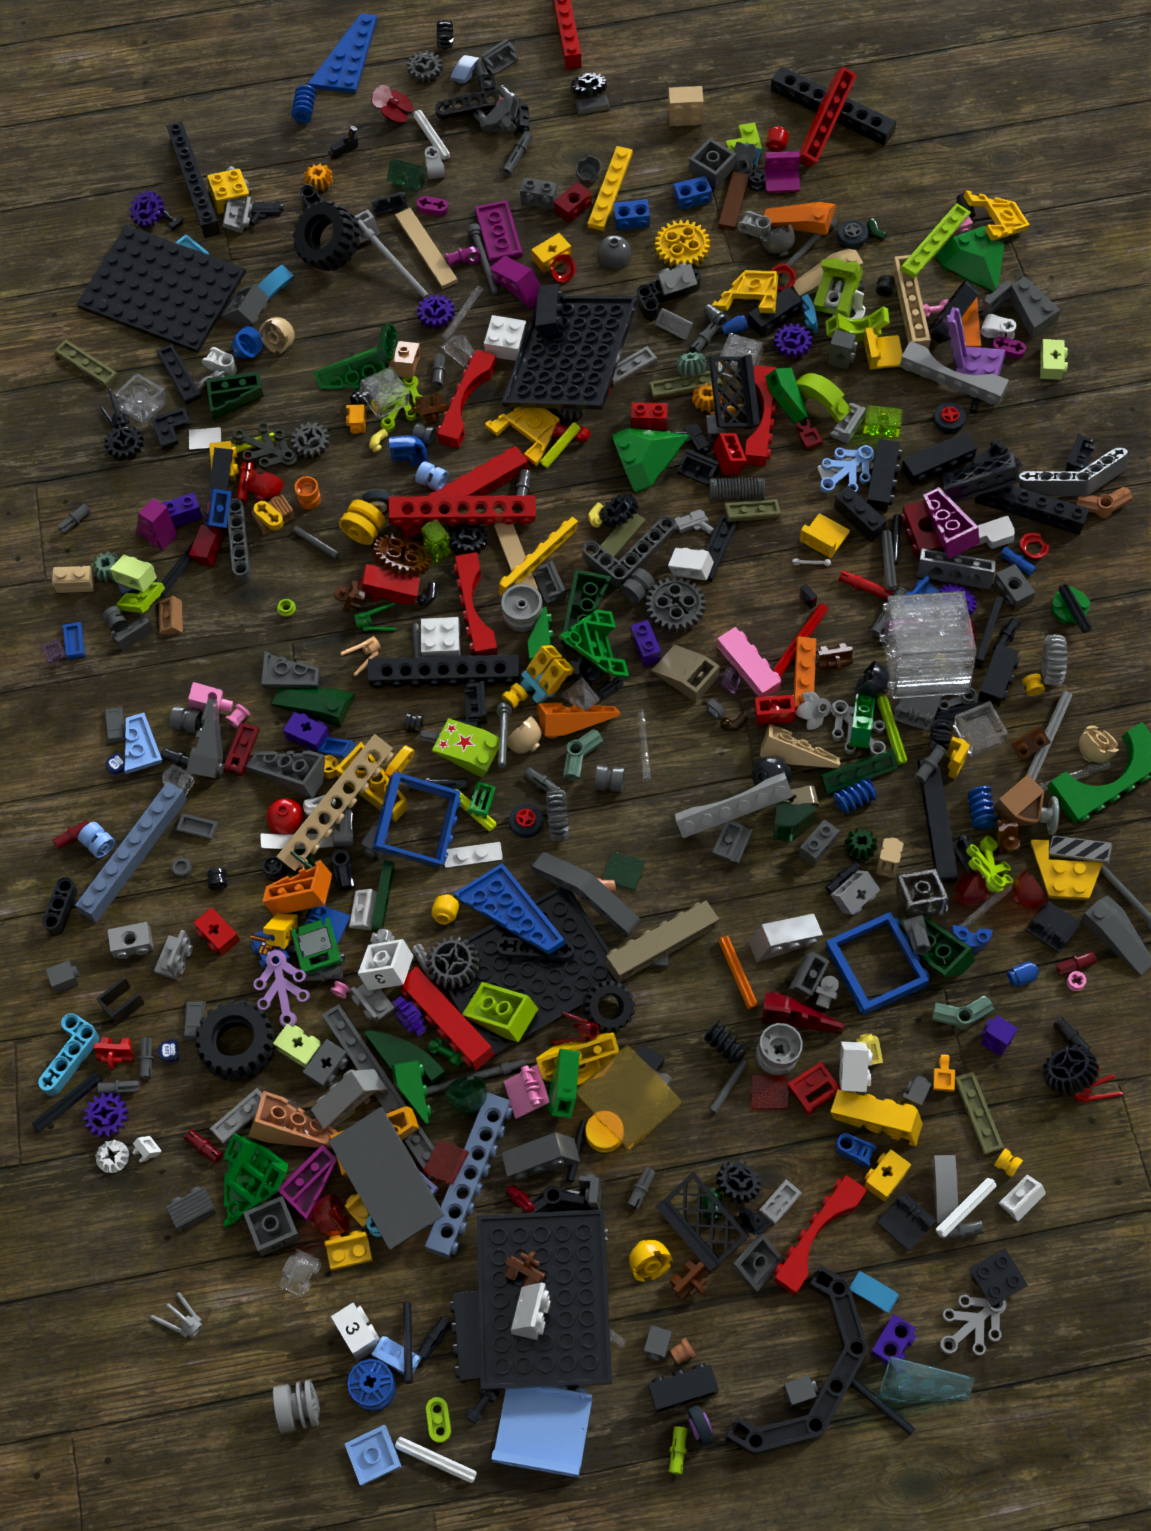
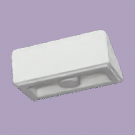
[349,889,377,930]
[999,1175,1046,1221]

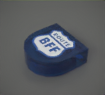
[106,751,125,775]
[157,1039,179,1062]

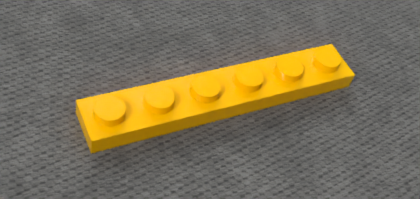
[588,146,633,231]
[499,517,578,596]

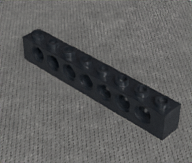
[771,66,897,146]
[166,121,221,238]
[368,655,520,688]

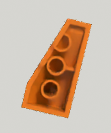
[764,202,836,235]
[537,703,620,738]

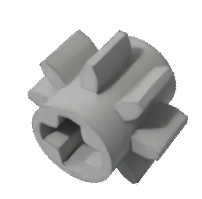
[370,929,395,945]

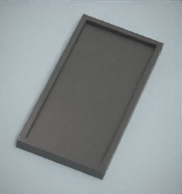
[329,1107,445,1250]

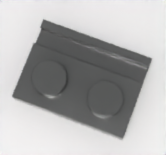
[981,280,1013,318]
[712,821,753,865]

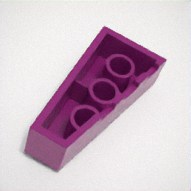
[923,488,980,559]

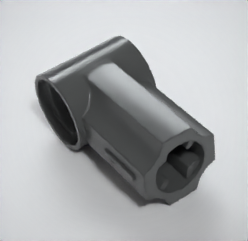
[333,808,354,847]
[903,915,931,956]

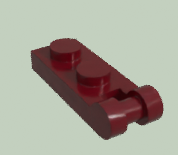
[223,722,260,776]

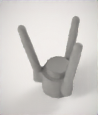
[150,1292,203,1338]

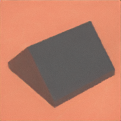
[732,1233,785,1292]

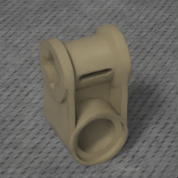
[780,786,819,813]

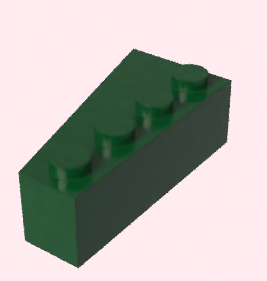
[561,569,611,646]

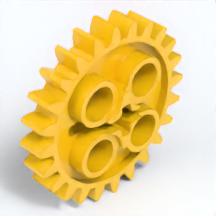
[655,220,710,267]

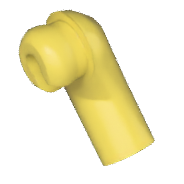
[369,428,388,453]

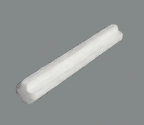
[413,110,450,160]
[936,1178,996,1238]
[395,1437,477,1483]

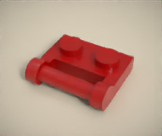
[787,1062,841,1115]

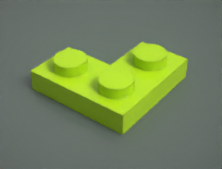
[726,123,762,153]
[116,582,165,613]

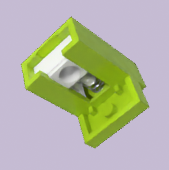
[813,258,863,318]

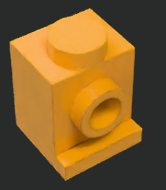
[346,405,366,434]

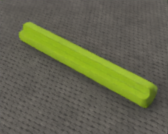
[877,696,907,765]

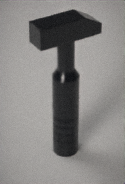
[161,211,183,231]

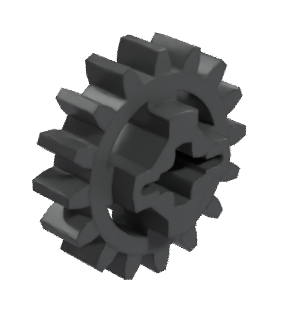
[407,50,443,83]
[291,422,330,459]

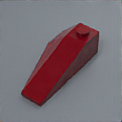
[761,991,844,1034]

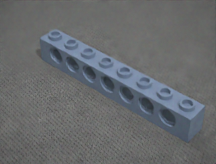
[425,1092,513,1260]

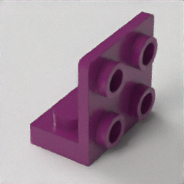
[764,152,800,193]

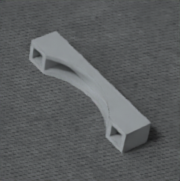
[900,341,1009,406]
[675,773,793,838]

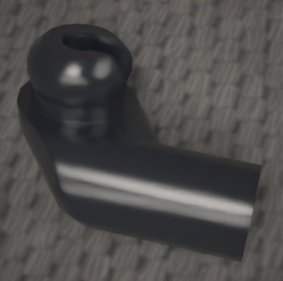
[417,582,437,606]

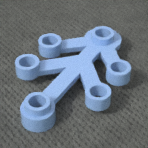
[820,445,874,493]

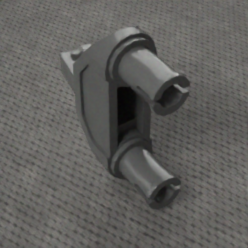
[474,85,519,132]

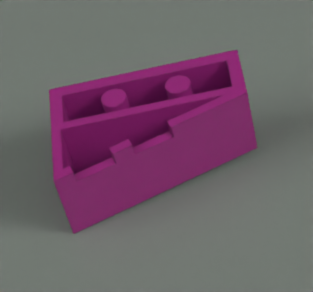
[489,256,541,309]
[136,498,177,551]
[277,1145,337,1222]

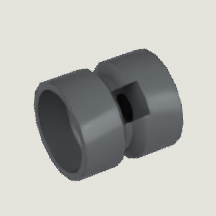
[621,568,655,603]
[169,705,203,734]
[595,765,625,793]

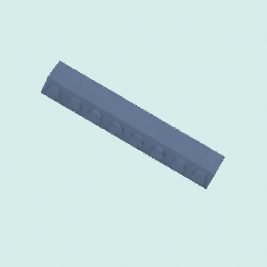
[75,781,187,923]

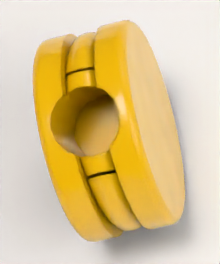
[585,1111,624,1153]

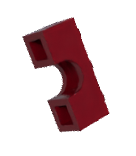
[900,501,942,561]

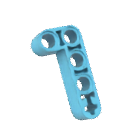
[38,1013,99,1096]

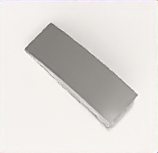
[932,1155,958,1224]

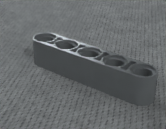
[228,499,251,584]

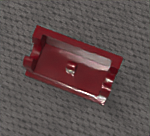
[189,525,225,567]

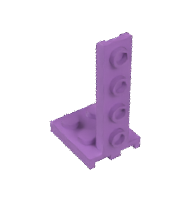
[946,307,1005,376]

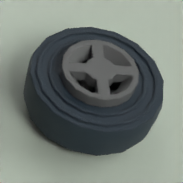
[837,220,868,249]

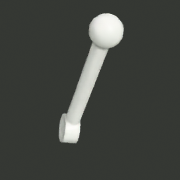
[792,558,831,566]

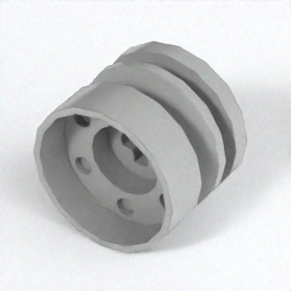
[756,1023,803,1075]
[273,1379,320,1434]

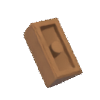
[159,596,183,635]

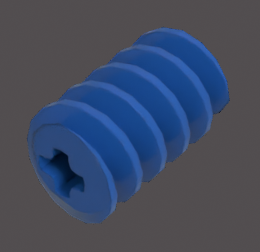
[291,85,316,124]
[833,777,877,814]
[967,786,996,830]

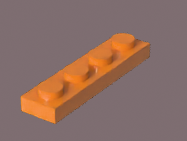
[794,636,816,709]

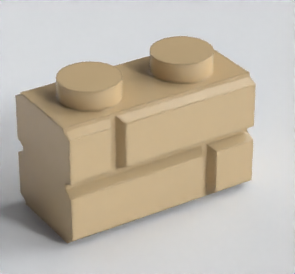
[52,566,95,593]
[876,838,904,878]

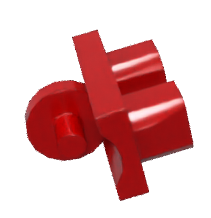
[94,1037,134,1069]

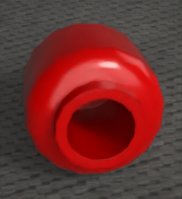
[765,126,789,152]

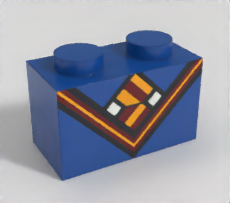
[205,489,231,528]
[250,930,292,975]

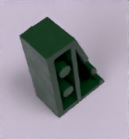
[206,372,264,420]

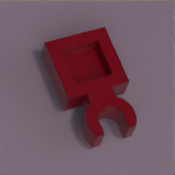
[796,419,823,451]

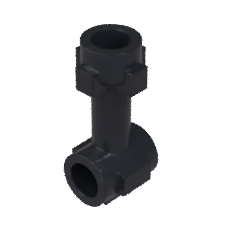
[465,1390,500,1424]

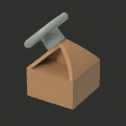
[993,774,1059,835]

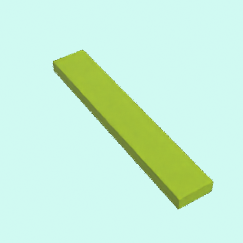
[900,203,971,279]

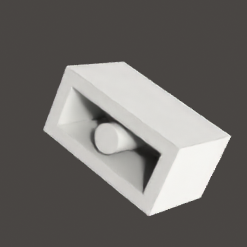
[668,548,714,580]

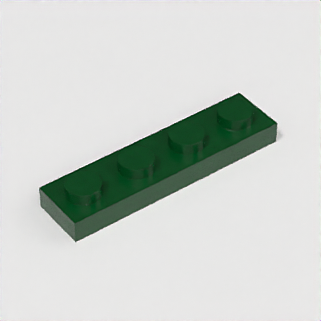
[820,750,898,794]

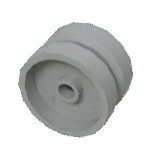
[501,584,543,632]

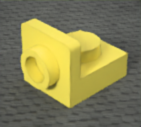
[856,1033,883,1066]

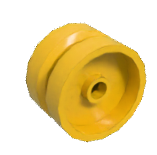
[339,499,386,545]

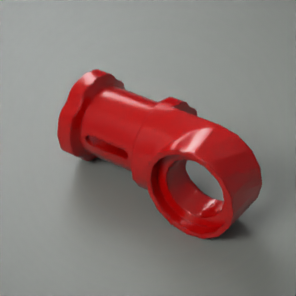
[552,422,591,443]

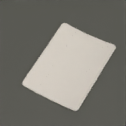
[189,427,221,449]

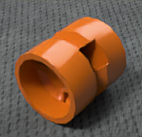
[294,476,321,510]

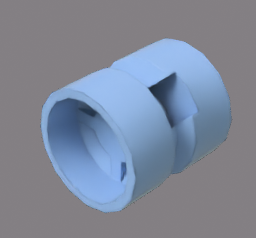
[415,461,449,491]
[78,822,115,858]

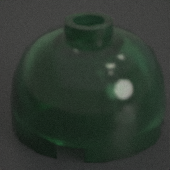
[445,1076,487,1115]

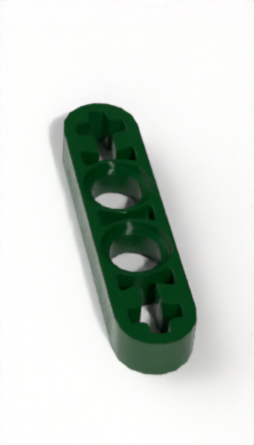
[377,322,398,364]
[371,860,395,933]

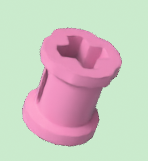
[225,704,250,729]

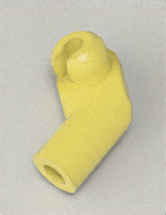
[588,503,604,528]

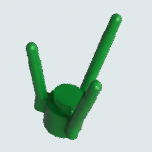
[355,602,396,632]

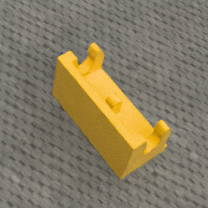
[263,913,298,949]

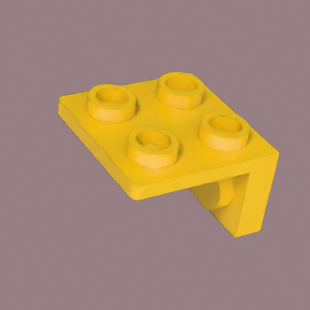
[207,169,249,214]
[864,328,903,370]
[800,514,850,558]

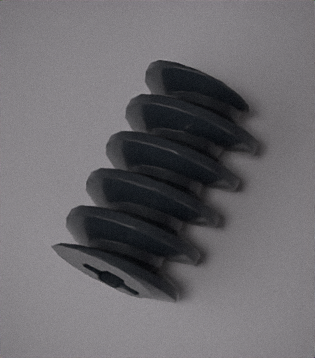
[704,1020,750,1064]

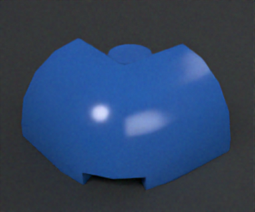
[389,435,428,466]

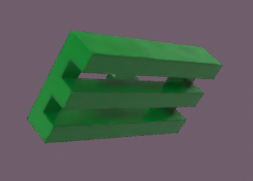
[468,781,496,819]

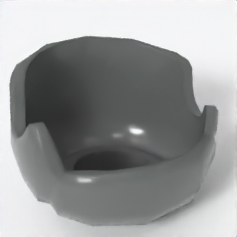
[575,155,602,183]

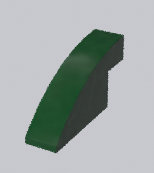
[365,1031,446,1085]

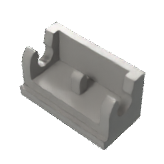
[831,403,866,444]

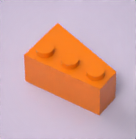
[262,860,332,916]

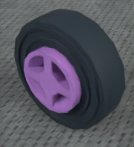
[688,1405,713,1447]

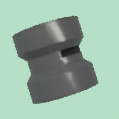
[412,423,435,445]
[102,606,128,632]

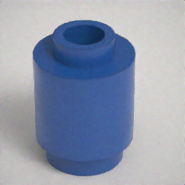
[1007,961,1039,987]

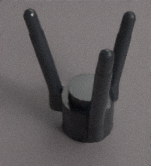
[100,389,130,429]

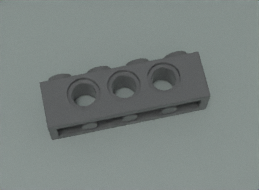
[916,548,995,590]

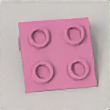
[504,1065,550,1119]

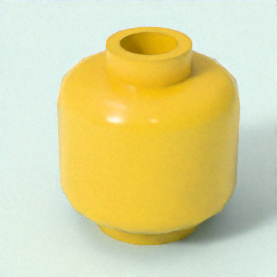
[431,894,459,925]

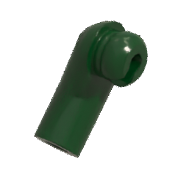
[867,218,887,240]

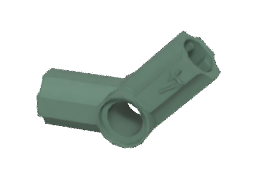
[563,729,604,781]
[932,995,994,1030]

